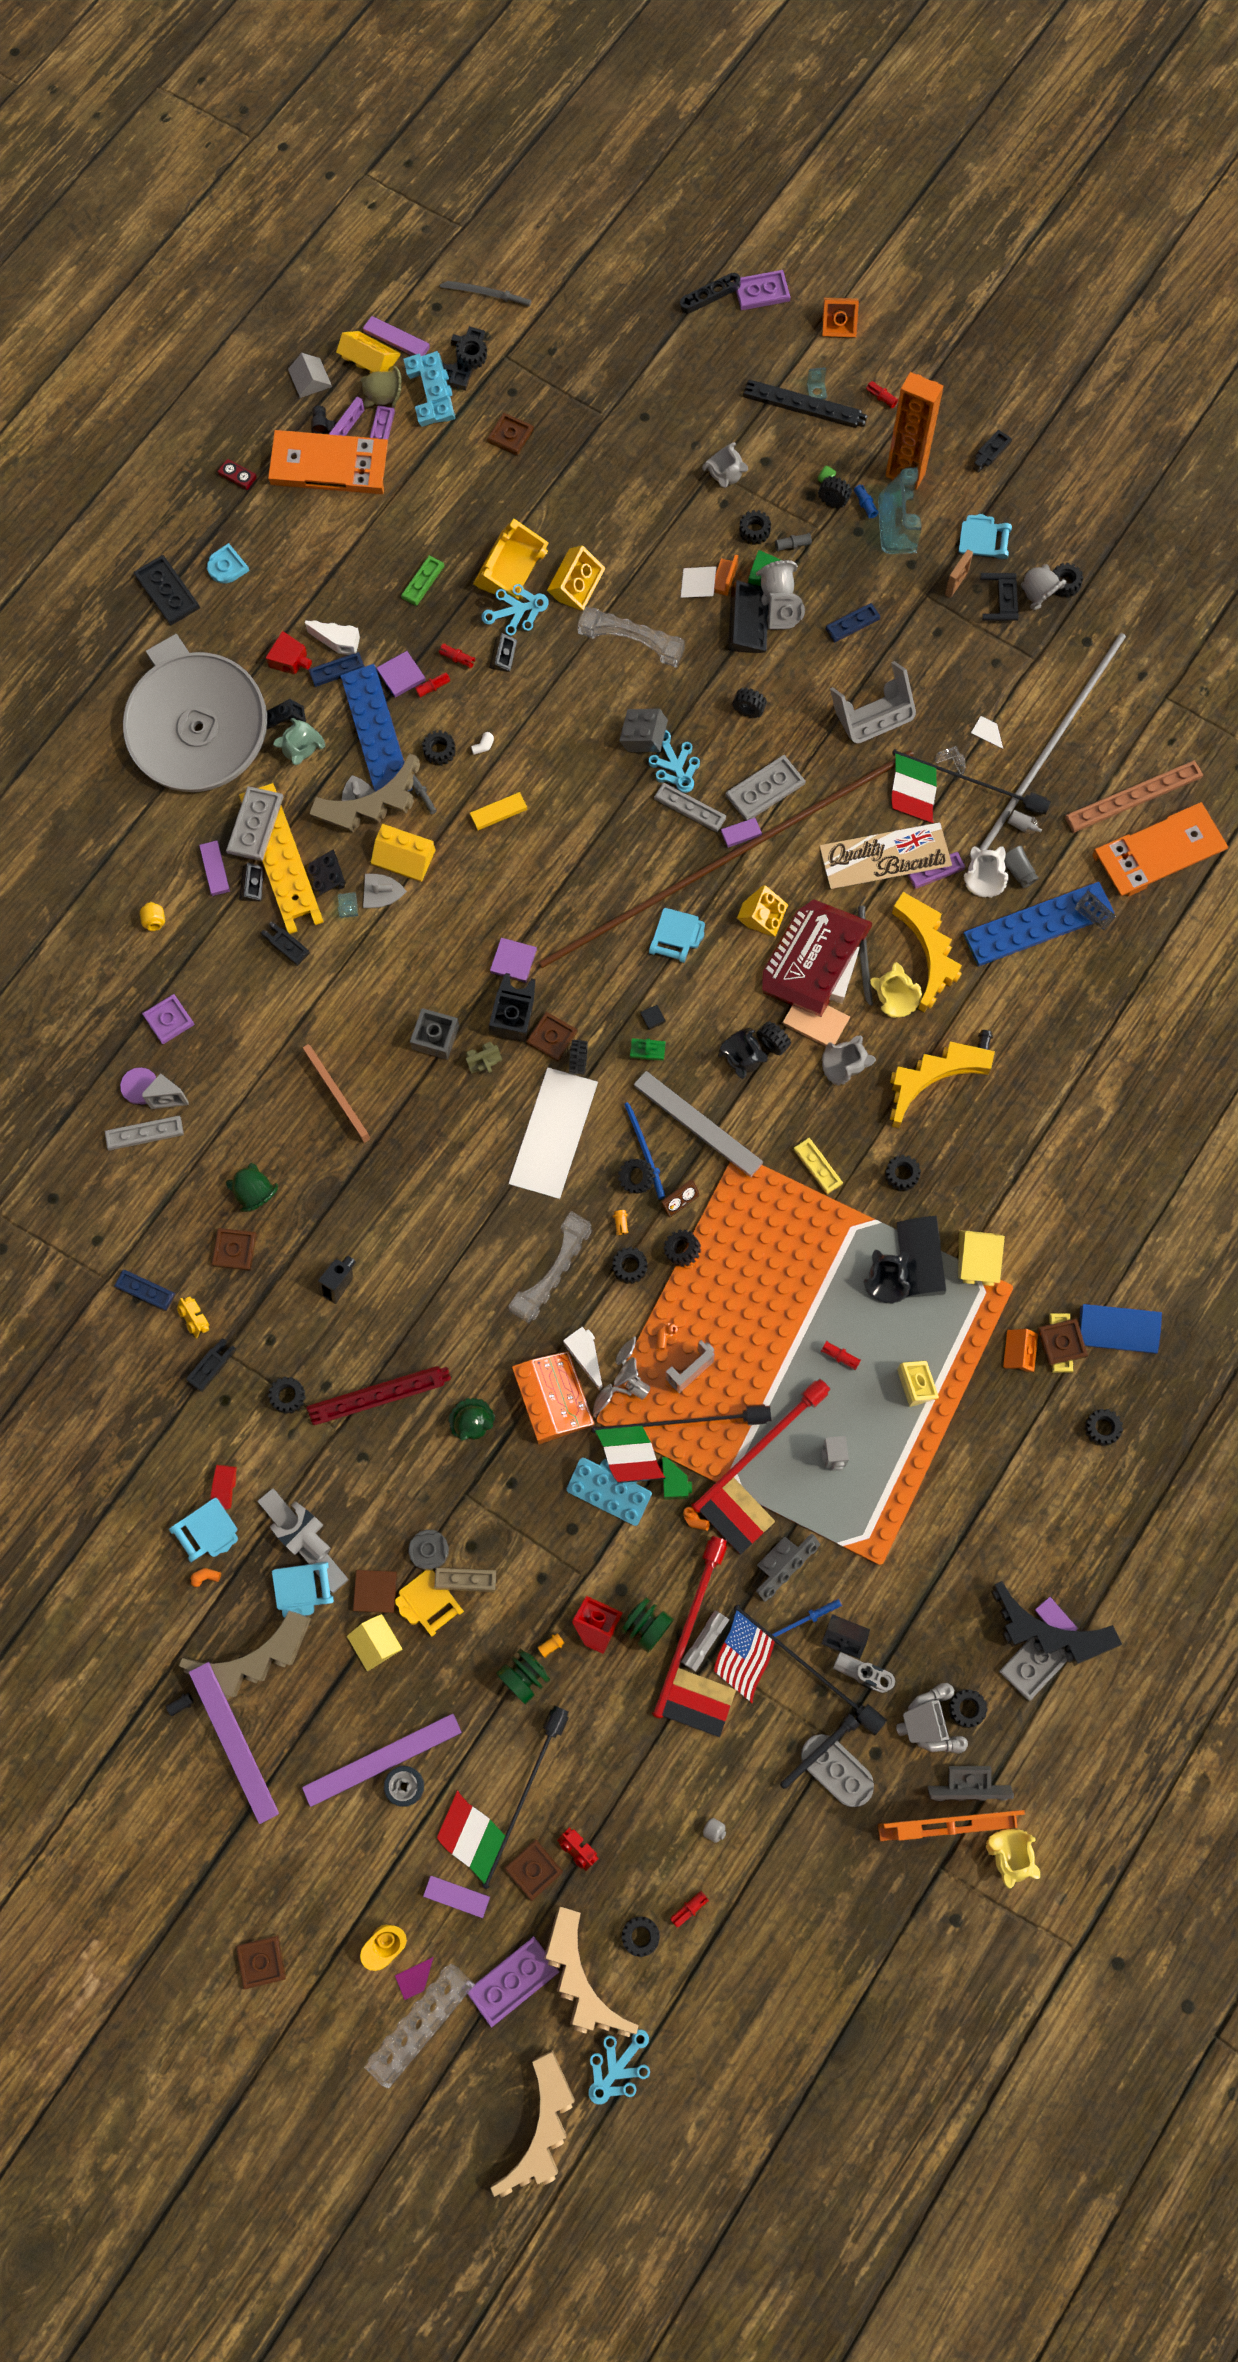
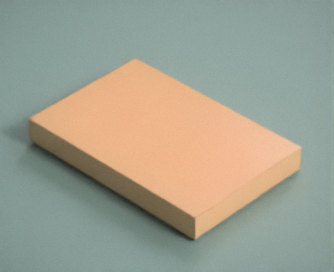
[783,1005,850,1046]

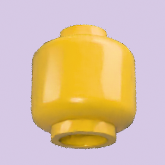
[139,902,165,931]

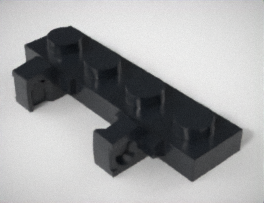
[442,326,485,391]

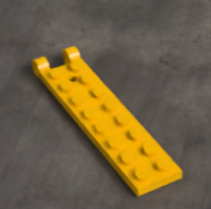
[239,783,324,934]

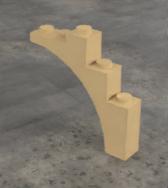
[544,1907,639,2037]
[491,2050,575,2197]

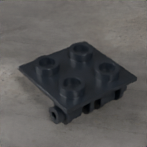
[304,849,346,898]

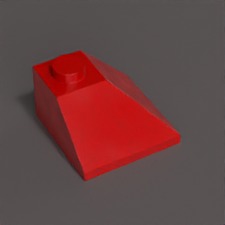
[572,1596,623,1654]

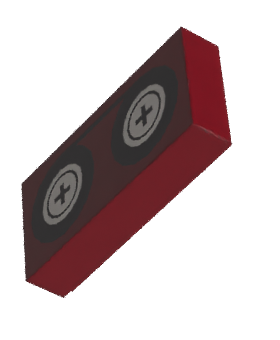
[218,459,257,490]

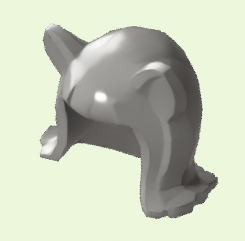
[702,442,748,488]
[756,560,798,605]
[1021,564,1066,610]
[822,1036,876,1085]

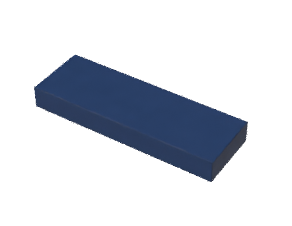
[825,603,880,643]
[309,652,365,687]
[114,1269,175,1311]

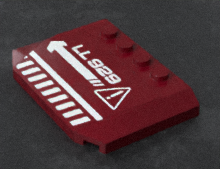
[762,899,872,1017]

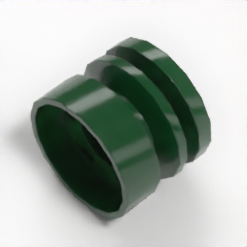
[621,1597,674,1653]
[496,1648,550,1705]

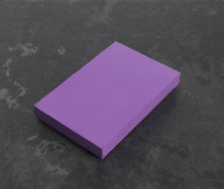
[734,270,791,310]

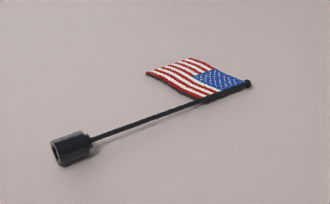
[714,1605,887,1736]

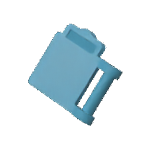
[959,514,1012,559]
[649,908,705,963]
[169,1498,238,1562]
[272,1562,334,1618]

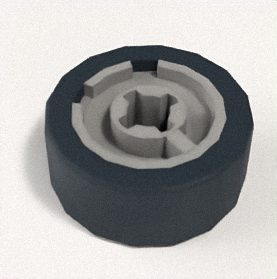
[384,1766,424,1807]

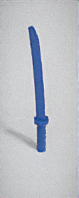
[624,1102,666,1200]
[772,1599,842,1637]

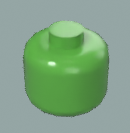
[817,465,836,483]

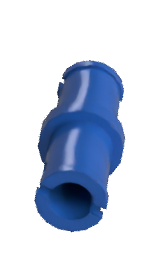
[853,484,879,519]

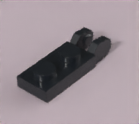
[261,922,310,966]
[186,1338,236,1392]

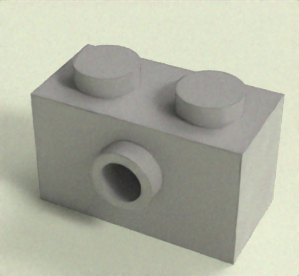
[821,1436,849,1471]

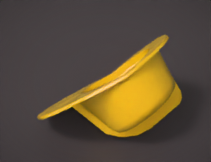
[360,1924,407,1971]

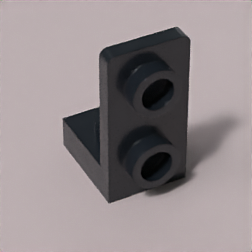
[266,699,306,729]

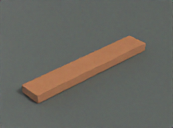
[303,1044,370,1143]

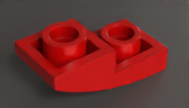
[210,1465,237,1509]

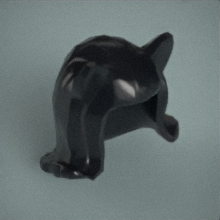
[718,1028,768,1079]
[863,1250,910,1304]

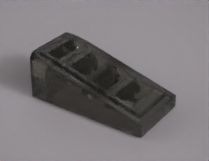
[1075,891,1116,931]

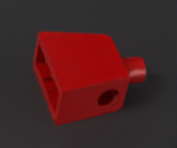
[266,631,312,674]

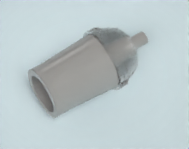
[1008,810,1042,834]

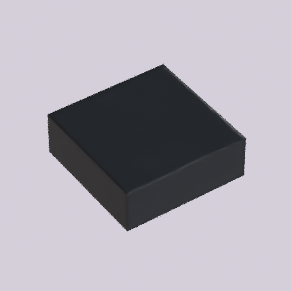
[640,1005,666,1030]

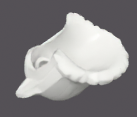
[964,847,1008,898]

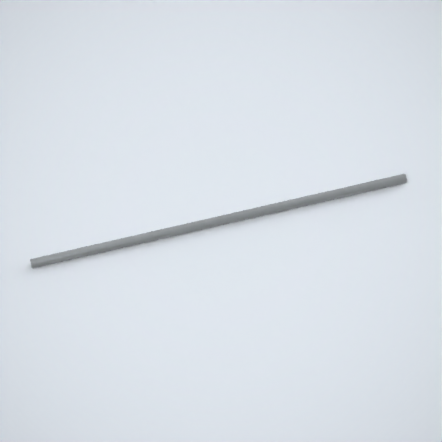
[979,633,1126,851]

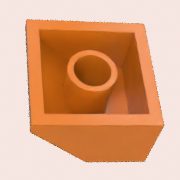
[822,298,859,337]

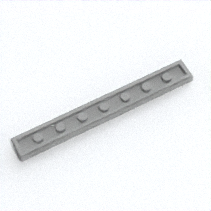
[634,1071,763,1177]

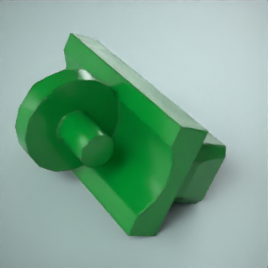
[630,1038,666,1061]

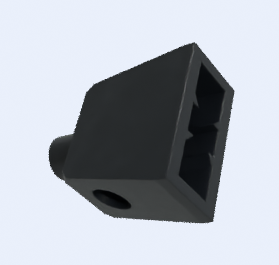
[318,1256,356,1304]

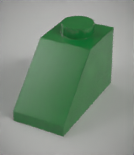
[662,1457,692,1500]

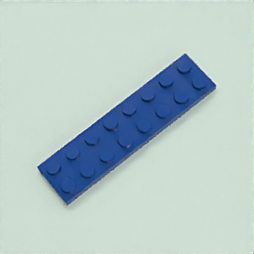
[341,664,413,792]
[963,882,1115,967]

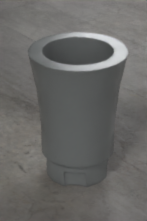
[1004,846,1039,888]

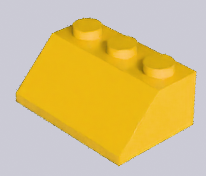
[336,331,401,373]
[547,545,605,611]
[371,824,435,882]

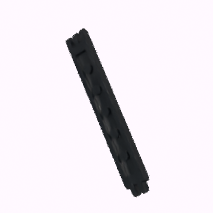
[743,380,868,428]

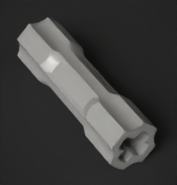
[681,1610,729,1672]

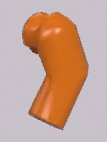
[656,1323,678,1350]
[683,1507,710,1531]
[190,1568,221,1587]

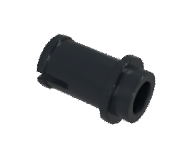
[978,1030,993,1050]
[166,1693,194,1716]

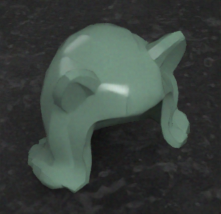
[273,718,325,765]

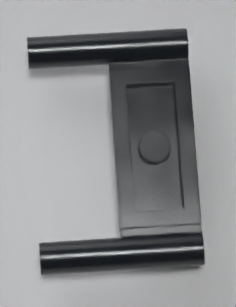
[980,573,1019,621]

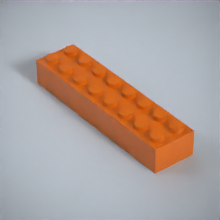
[885,372,943,490]

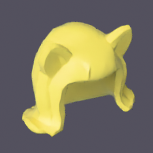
[870,962,922,1018]
[986,1829,1040,1889]

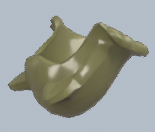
[361,366,402,408]

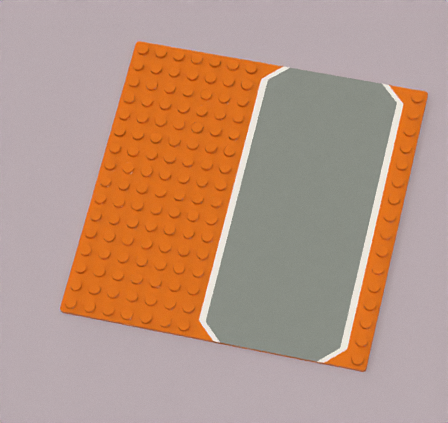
[597,1162,1013,1565]

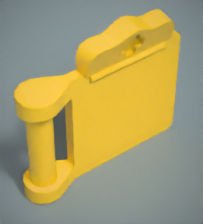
[395,1570,464,1637]

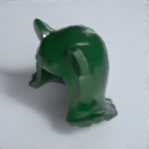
[226,1163,278,1212]
[448,1398,495,1441]

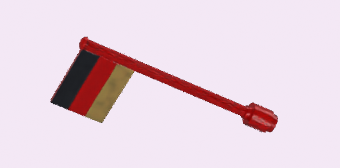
[691,1379,830,1555]
[652,1536,736,1737]

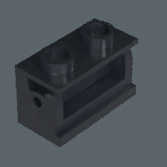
[821,1614,870,1659]

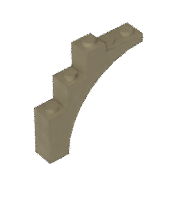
[310,753,420,833]
[179,1611,311,1699]

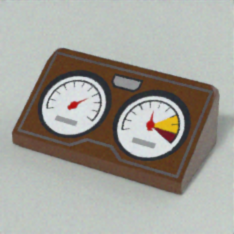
[662,1180,700,1217]

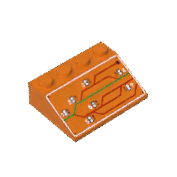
[512,1351,595,1444]

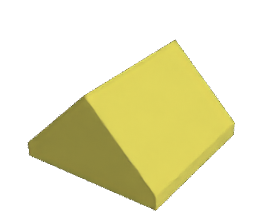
[897,1361,939,1407]
[347,1614,403,1671]

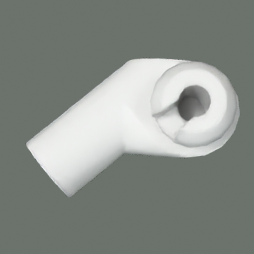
[471,732,494,755]

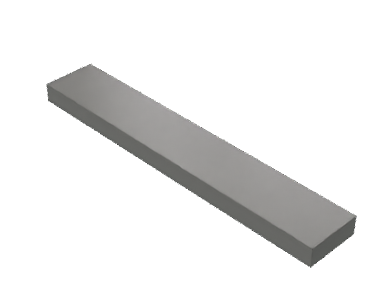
[258,1489,349,1593]

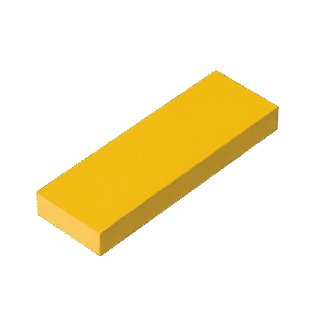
[470,792,527,830]

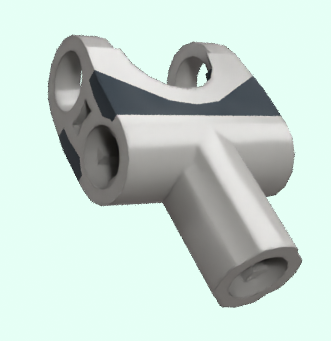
[270,1502,331,1561]
[833,1652,895,1693]

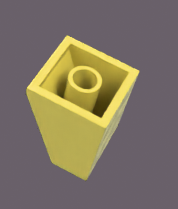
[958,1230,1005,1286]

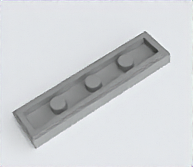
[654,782,726,832]
[105,1116,184,1150]

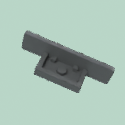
[756,1534,820,1602]
[928,1766,1014,1801]

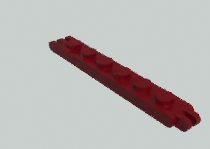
[306,1366,451,1425]

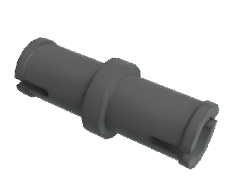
[775,533,812,551]

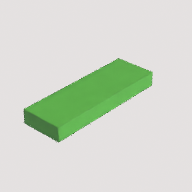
[401,555,444,606]

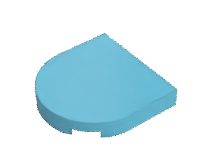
[207,543,250,583]

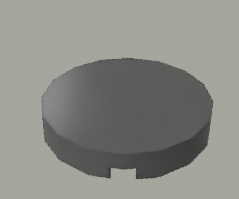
[408,1530,449,1571]

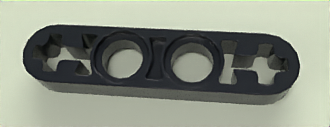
[680,273,741,313]

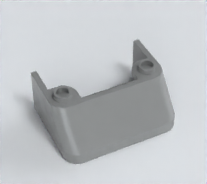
[830,661,916,743]

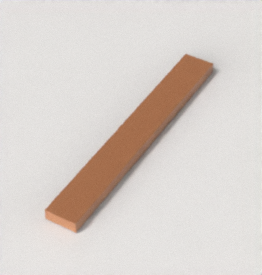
[1065,760,1203,833]

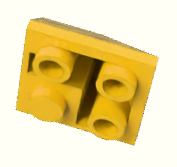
[737,885,788,937]

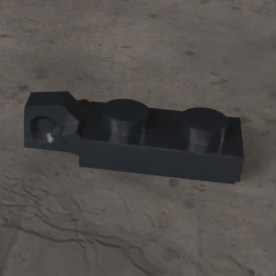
[973,430,1012,473]

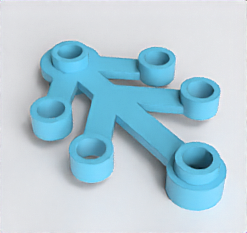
[481,584,549,635]
[649,730,700,793]
[589,2029,650,2104]

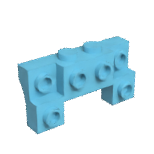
[404,351,455,427]

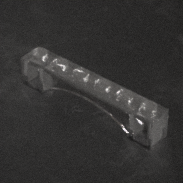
[578,606,685,667]
[508,1211,592,1323]

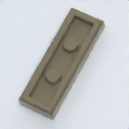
[434,1568,496,1592]

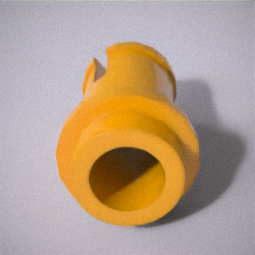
[613,1210,628,1235]
[538,1633,564,1658]

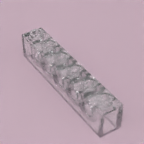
[364,1964,475,2088]

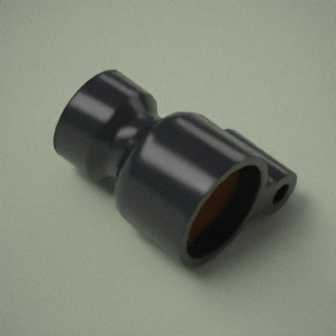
[311,406,336,434]

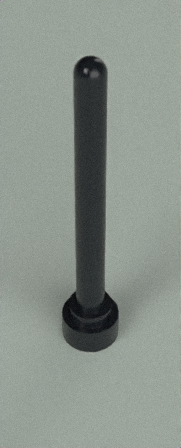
[780,1713,860,1789]

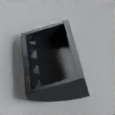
[728,580,768,653]
[896,1216,946,1298]

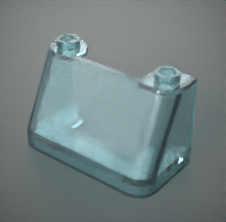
[878,468,922,554]

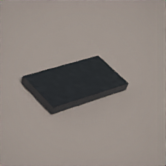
[133,555,200,626]

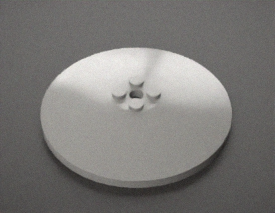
[123,652,267,792]

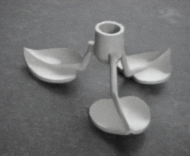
[593,1336,650,1418]

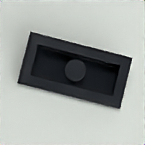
[489,633,517,672]
[239,862,265,902]

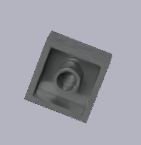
[619,709,668,752]
[410,1008,459,1060]

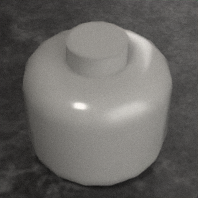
[703,1818,726,1843]

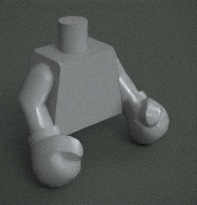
[897,1683,968,1754]

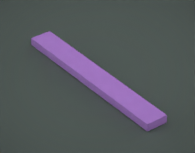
[189,1662,279,1824]
[302,1714,462,1807]

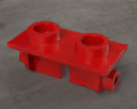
[557,1827,599,1871]

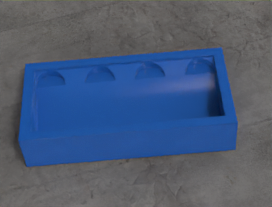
[1079,1304,1162,1354]

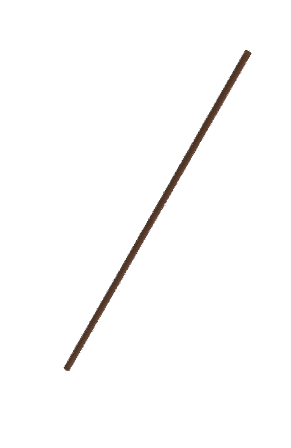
[538,750,913,968]

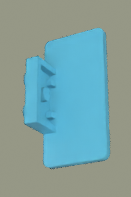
[567,1458,652,1526]

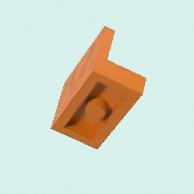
[714,555,739,596]
[1003,1329,1038,1372]

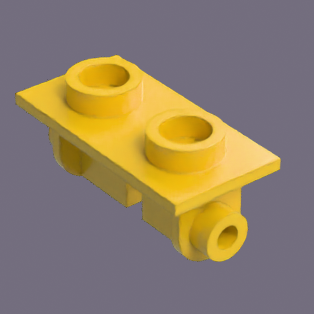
[177,1297,209,1338]

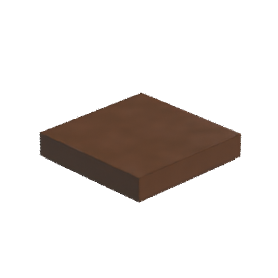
[487,413,534,456]
[526,1012,578,1062]
[211,1228,257,1271]
[1038,1318,1088,1366]
[353,1570,397,1613]
[504,1840,563,1901]
[236,1935,286,1990]

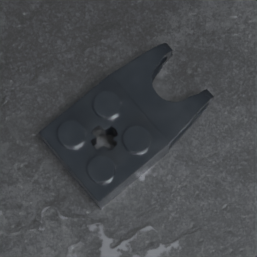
[488,973,536,1042]

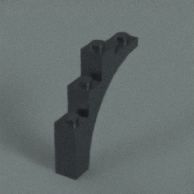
[991,1581,1122,1666]

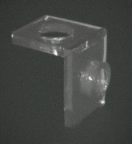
[935,746,966,775]

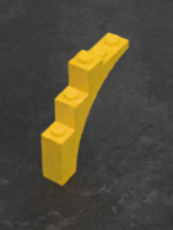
[892,892,962,1013]
[890,1042,995,1128]

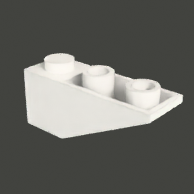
[305,621,360,655]

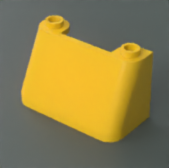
[473,519,549,601]

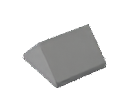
[288,353,332,398]
[142,1073,189,1109]

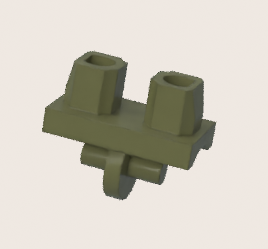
[466,1042,502,1074]

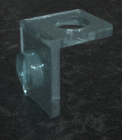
[807,367,827,399]
[337,892,359,918]

